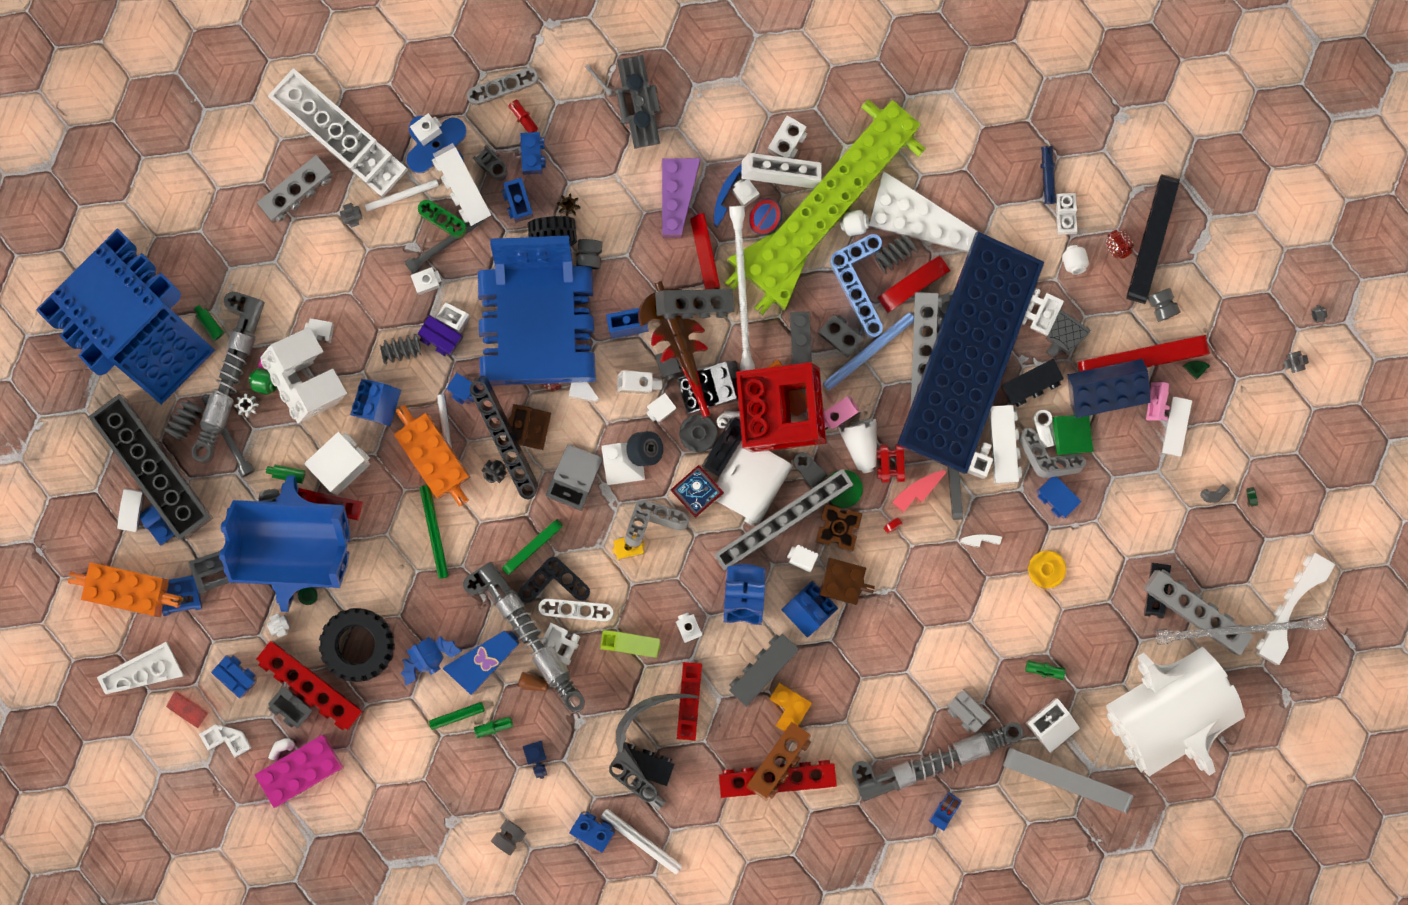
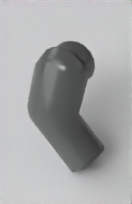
[1200,484,1230,503]

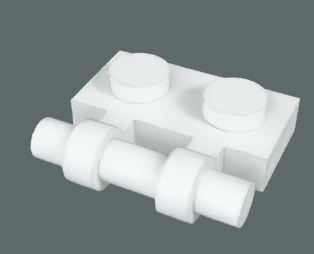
[1022,288,1064,336]
[535,623,580,667]

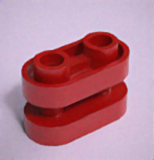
[877,444,905,483]

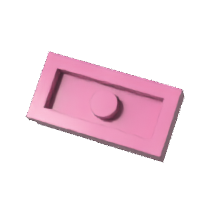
[1146,382,1170,421]

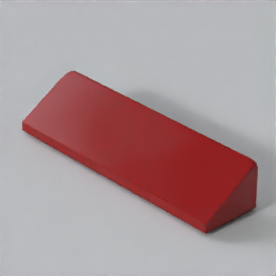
[690,213,720,290]

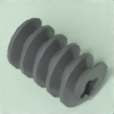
[875,234,918,274]
[380,334,422,364]
[164,399,204,441]

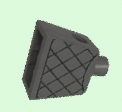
[1046,310,1091,359]

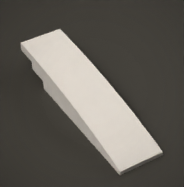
[268,68,408,198]

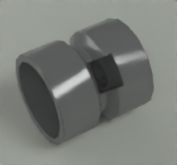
[576,239,603,270]
[1148,288,1181,322]
[491,819,527,856]

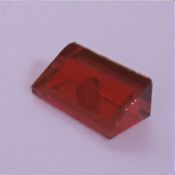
[166,691,209,728]

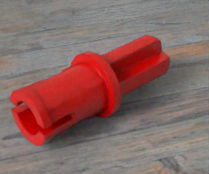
[508,99,538,133]

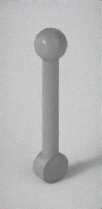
[585,64,613,96]

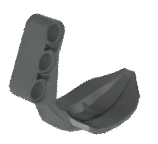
[609,694,698,802]

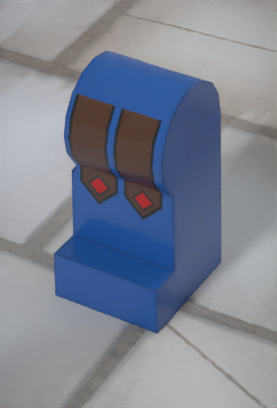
[928,792,962,831]

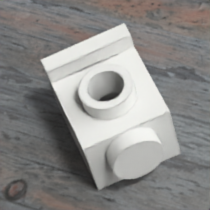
[304,318,334,343]
[676,612,702,643]

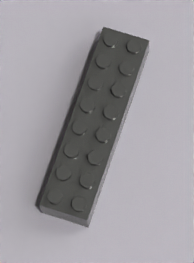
[88,394,213,541]

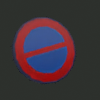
[749,198,783,236]

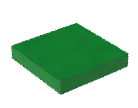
[1052,415,1093,455]

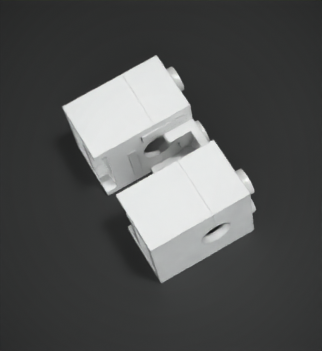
[260,327,347,424]

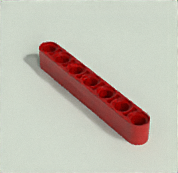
[1077,335,1210,372]

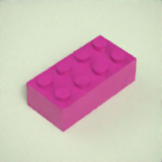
[255,734,344,808]

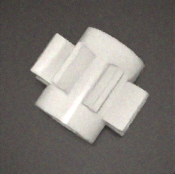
[234,393,259,418]
[267,613,290,638]

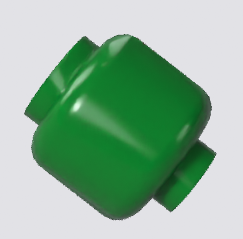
[249,368,277,395]

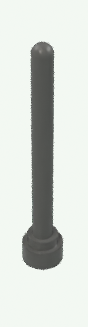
[404,219,485,274]
[202,394,255,478]

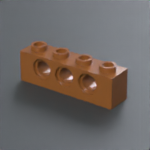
[747,722,811,801]

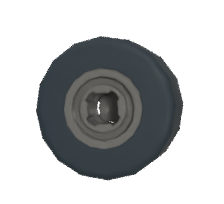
[626,431,664,466]

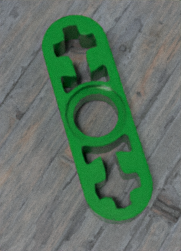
[418,200,467,238]

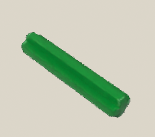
[429,702,485,730]

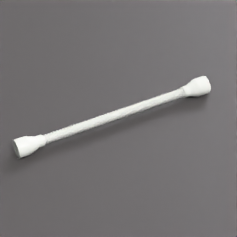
[729,205,755,371]

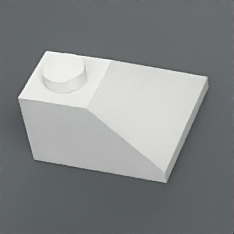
[601,443,645,485]

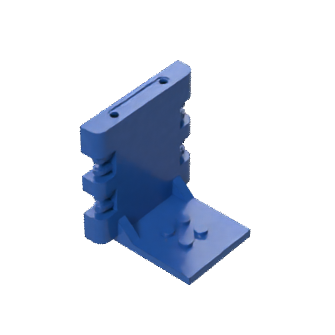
[36,228,215,405]
[478,236,596,386]

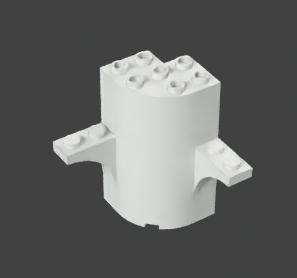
[1106,647,1245,776]

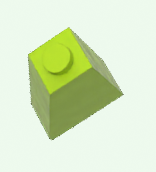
[600,630,661,658]

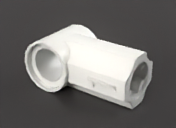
[1033,410,1056,448]

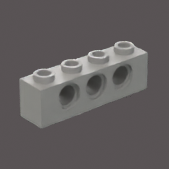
[257,155,333,223]

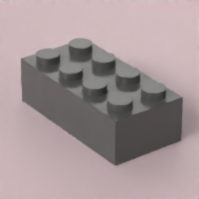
[729,634,799,707]

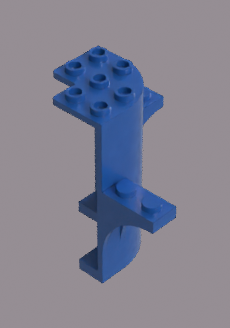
[219,475,350,612]

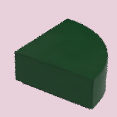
[1182,361,1210,380]

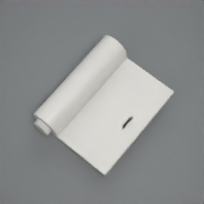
[716,441,793,527]

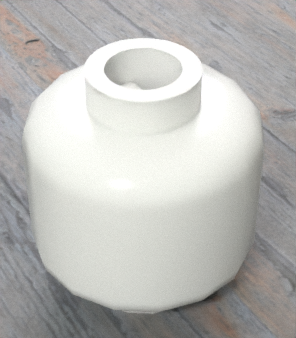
[840,210,869,236]
[1062,245,1089,275]

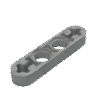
[467,68,538,106]

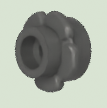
[1311,305,1328,323]

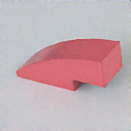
[891,470,946,513]

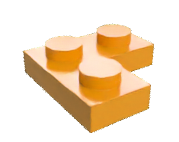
[769,683,812,732]

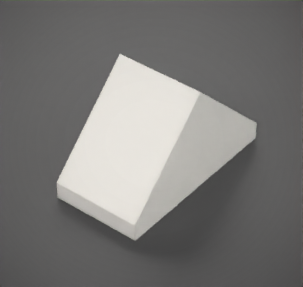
[436,302,471,334]
[569,382,599,402]

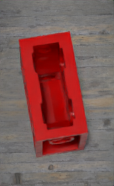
[736,362,827,453]

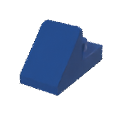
[139,504,175,546]

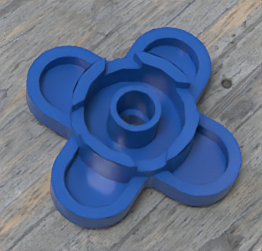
[407,116,467,174]

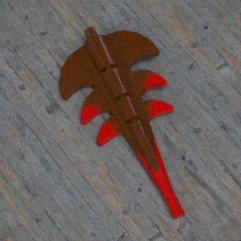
[638,281,710,418]

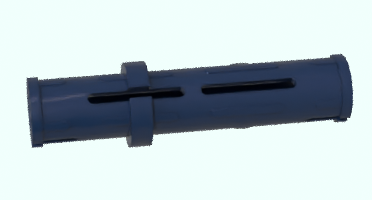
[1040,146,1056,204]

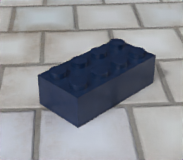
[1067,359,1151,418]

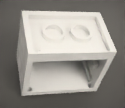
[304,432,371,496]

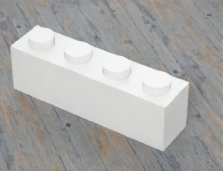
[741,153,821,189]
[989,405,1022,484]

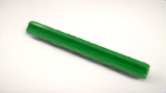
[420,485,449,579]

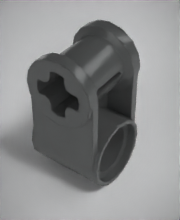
[473,145,508,181]
[793,452,828,488]

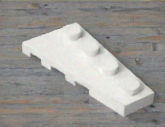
[97,642,184,694]

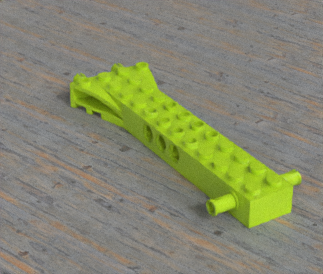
[725,99,926,316]

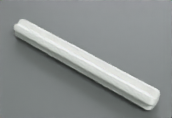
[601,809,682,874]

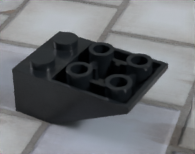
[677,361,739,414]

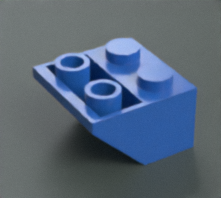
[350,379,401,426]
[781,580,839,638]

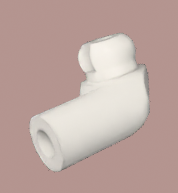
[717,410,740,428]
[268,738,295,761]

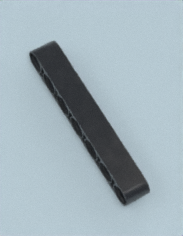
[1126,174,1180,304]
[470,375,538,500]

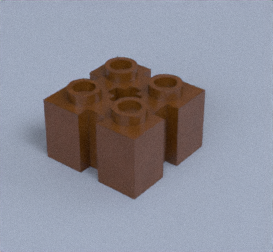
[815,504,863,552]

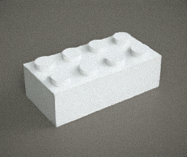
[432,143,491,226]

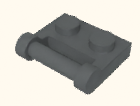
[188,551,233,595]

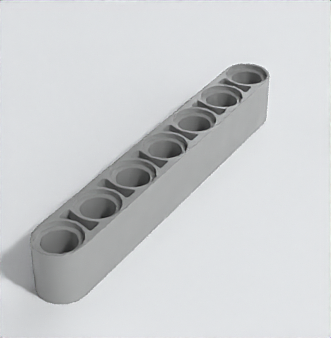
[1003,748,1134,814]

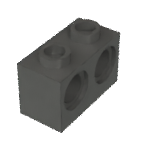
[818,314,863,358]

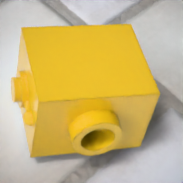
[612,534,645,560]

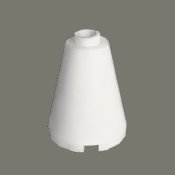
[839,419,877,473]

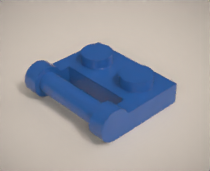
[162,575,202,616]

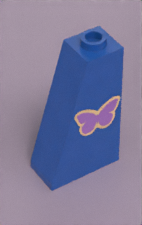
[443,631,519,695]

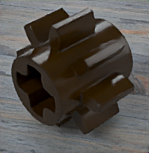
[557,193,581,217]

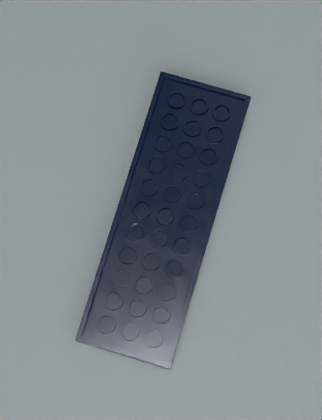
[897,232,1044,474]

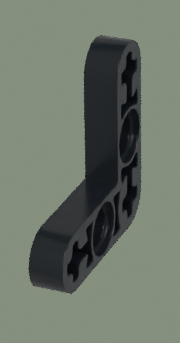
[518,557,590,603]

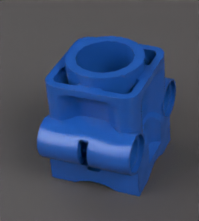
[723,564,766,625]

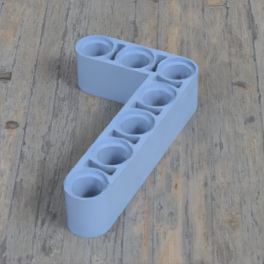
[830,234,883,338]

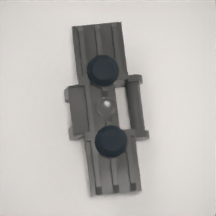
[614,55,662,149]

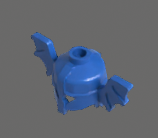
[400,636,462,685]

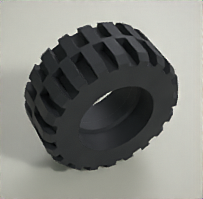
[319,608,395,682]

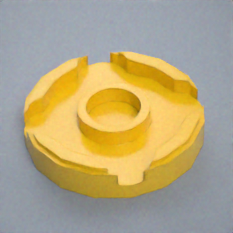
[1028,550,1066,589]

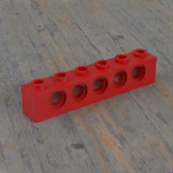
[256,641,364,731]
[719,760,837,798]

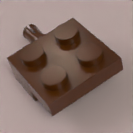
[496,404,552,450]
[819,558,875,605]

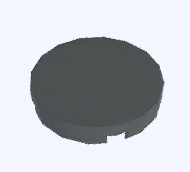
[679,414,717,453]

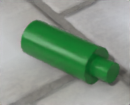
[194,305,225,341]
[266,464,305,484]

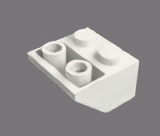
[1026,698,1080,753]

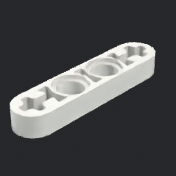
[538,599,613,622]

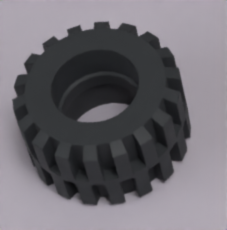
[527,216,577,246]

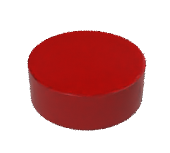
[883,518,903,534]

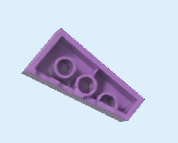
[662,158,700,238]

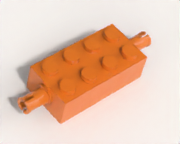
[394,405,471,507]
[68,562,182,617]

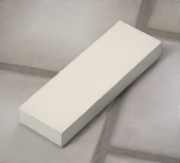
[1162,397,1192,457]

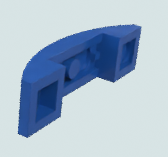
[714,163,742,228]

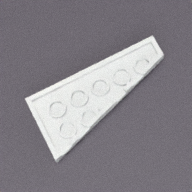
[869,171,978,252]

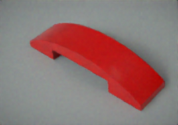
[877,255,951,313]
[298,488,363,521]
[676,662,702,741]

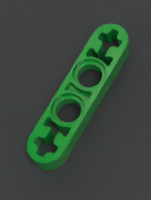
[502,519,564,575]

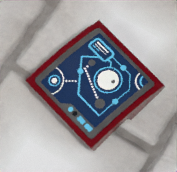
[670,465,724,518]

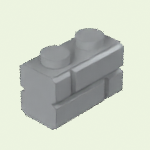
[946,689,991,733]

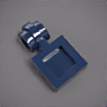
[522,741,547,779]

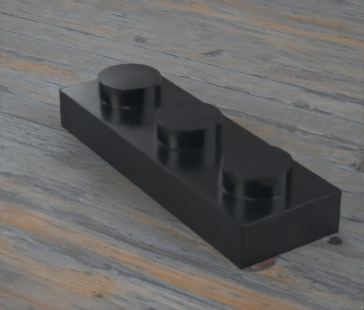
[702,418,742,477]

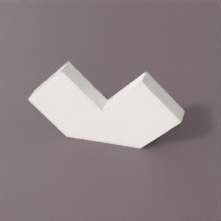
[199,724,252,758]

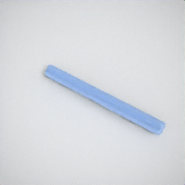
[823,313,914,391]

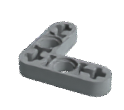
[1019,428,1086,478]
[625,500,689,547]

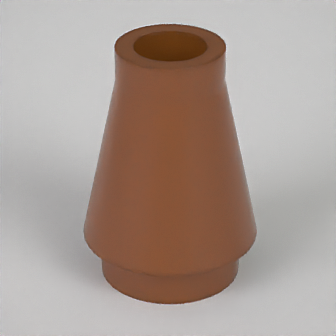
[518,671,548,692]

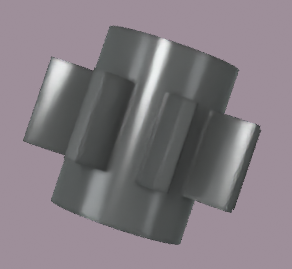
[340,203,363,228]
[1284,351,1309,373]
[482,460,507,483]

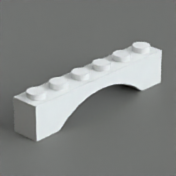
[1255,553,1335,665]

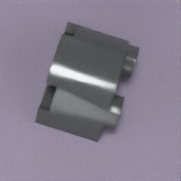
[268,686,312,729]

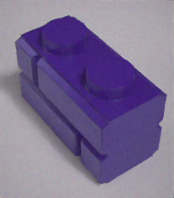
[418,315,463,357]

